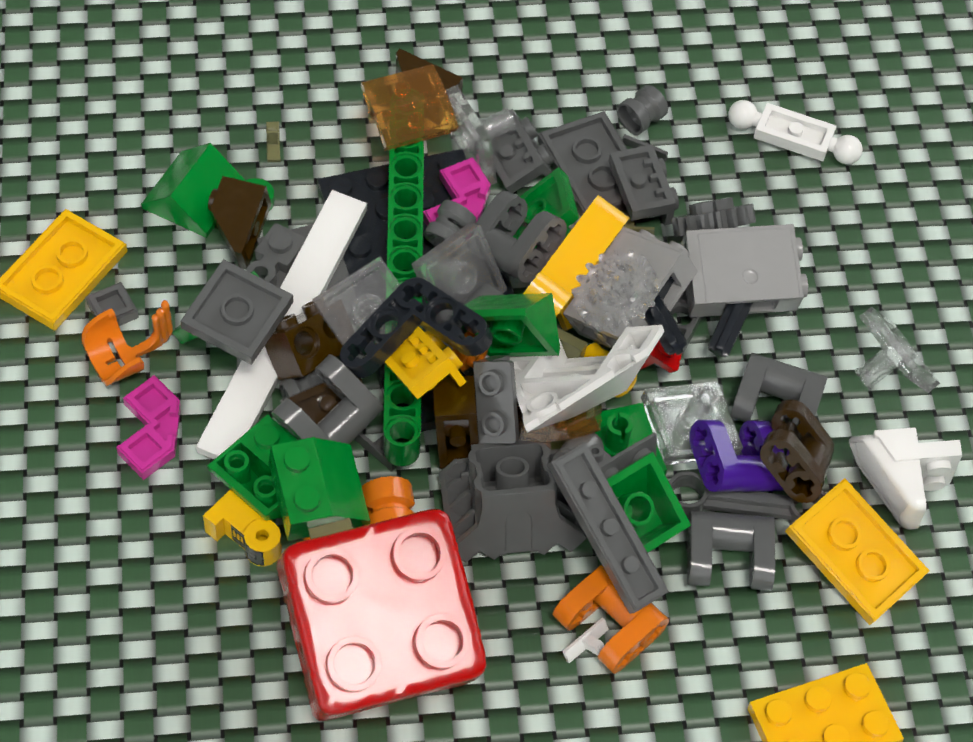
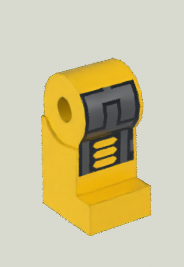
[203,489,282,567]

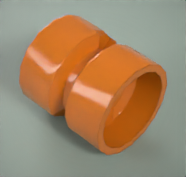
[362,476,415,526]

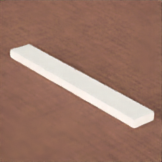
[196,190,367,459]

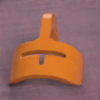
[82,300,173,386]

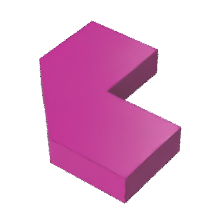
[423,157,491,238]
[116,375,181,480]

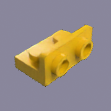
[384,326,467,400]

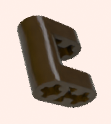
[760,400,834,503]

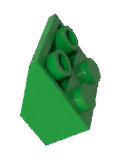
[207,414,297,521]

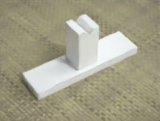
[562,618,609,663]

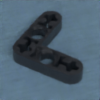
[340,277,493,378]

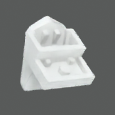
[849,427,962,530]

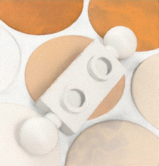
[728,100,863,164]

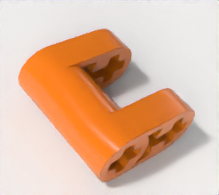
[553,565,669,674]

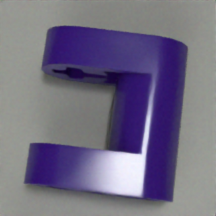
[689,420,789,492]

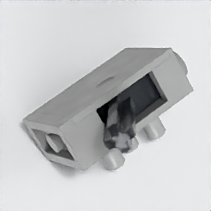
[681,224,808,358]
[563,226,698,355]

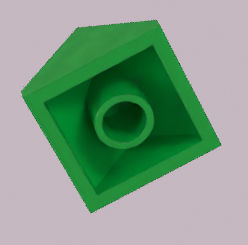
[141,143,245,238]
[461,293,560,357]

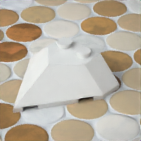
[509,325,665,433]

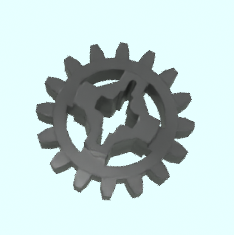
[671,197,756,236]

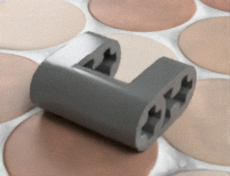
[466,191,567,283]
[730,353,828,440]
[271,354,384,444]
[687,511,775,591]

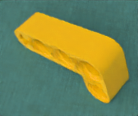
[523,195,629,317]

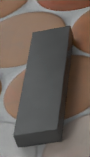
[546,442,669,614]

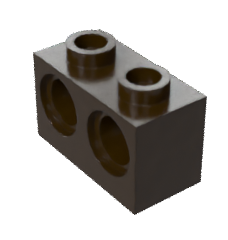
[265,298,355,380]

